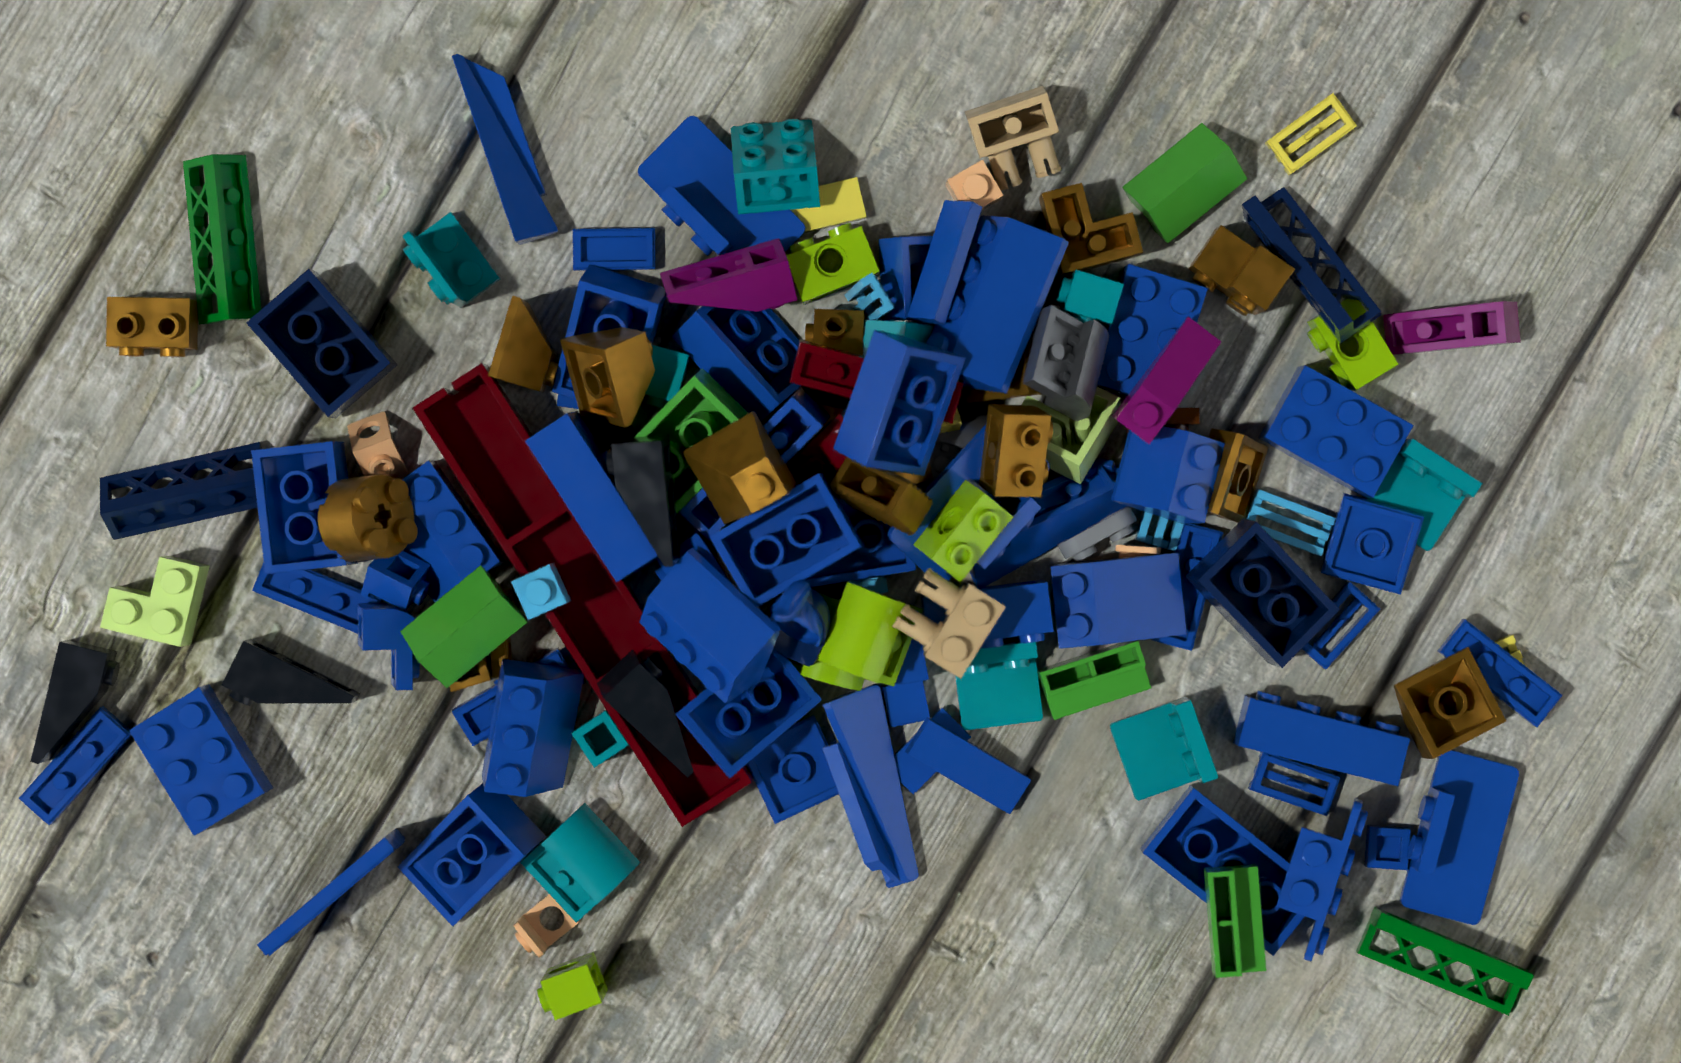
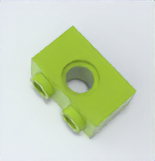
[786,223,880,305]
[1307,298,1398,391]
[913,479,1013,583]
[537,951,608,1020]

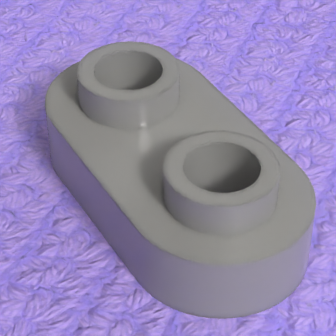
[1057,506,1137,562]

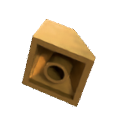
[488,295,559,393]
[560,327,655,428]
[682,411,797,524]
[1394,647,1506,759]

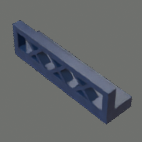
[1242,187,1381,344]
[100,442,262,540]

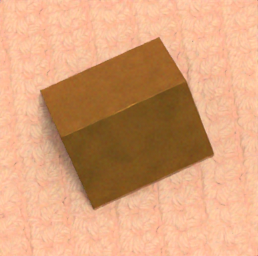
[1207,428,1269,523]

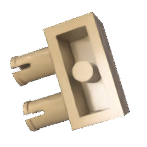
[964,86,1062,190]
[892,568,1006,679]

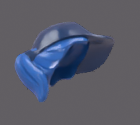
[769,580,831,666]

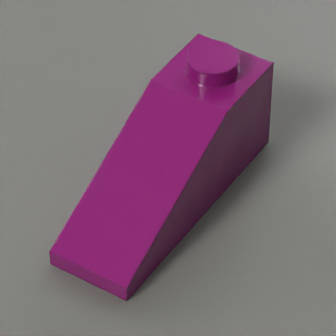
[660,238,797,312]
[1383,301,1521,355]
[1112,317,1221,444]

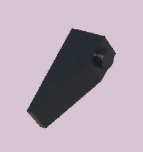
[606,435,681,567]
[222,639,361,706]
[30,640,120,764]
[597,649,694,777]

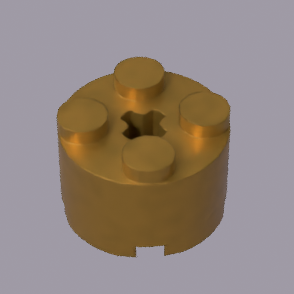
[318,474,418,562]

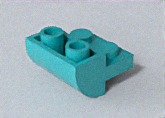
[521,803,641,923]

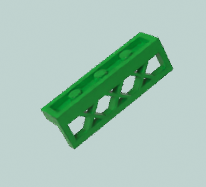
[183,154,261,325]
[1356,907,1534,1016]

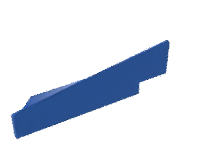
[452,54,559,245]
[969,458,1126,589]
[822,684,919,888]

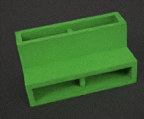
[1122,123,1247,244]
[400,565,527,688]
[1037,641,1152,720]
[1204,864,1266,978]

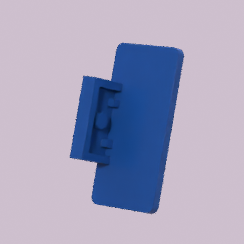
[638,116,806,256]
[888,424,1050,581]
[1400,750,1519,925]
[1276,798,1368,962]

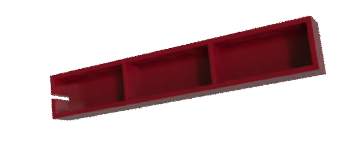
[412,363,753,827]

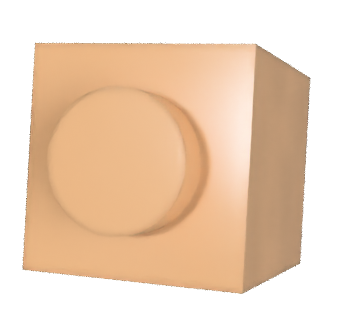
[945,160,1003,211]

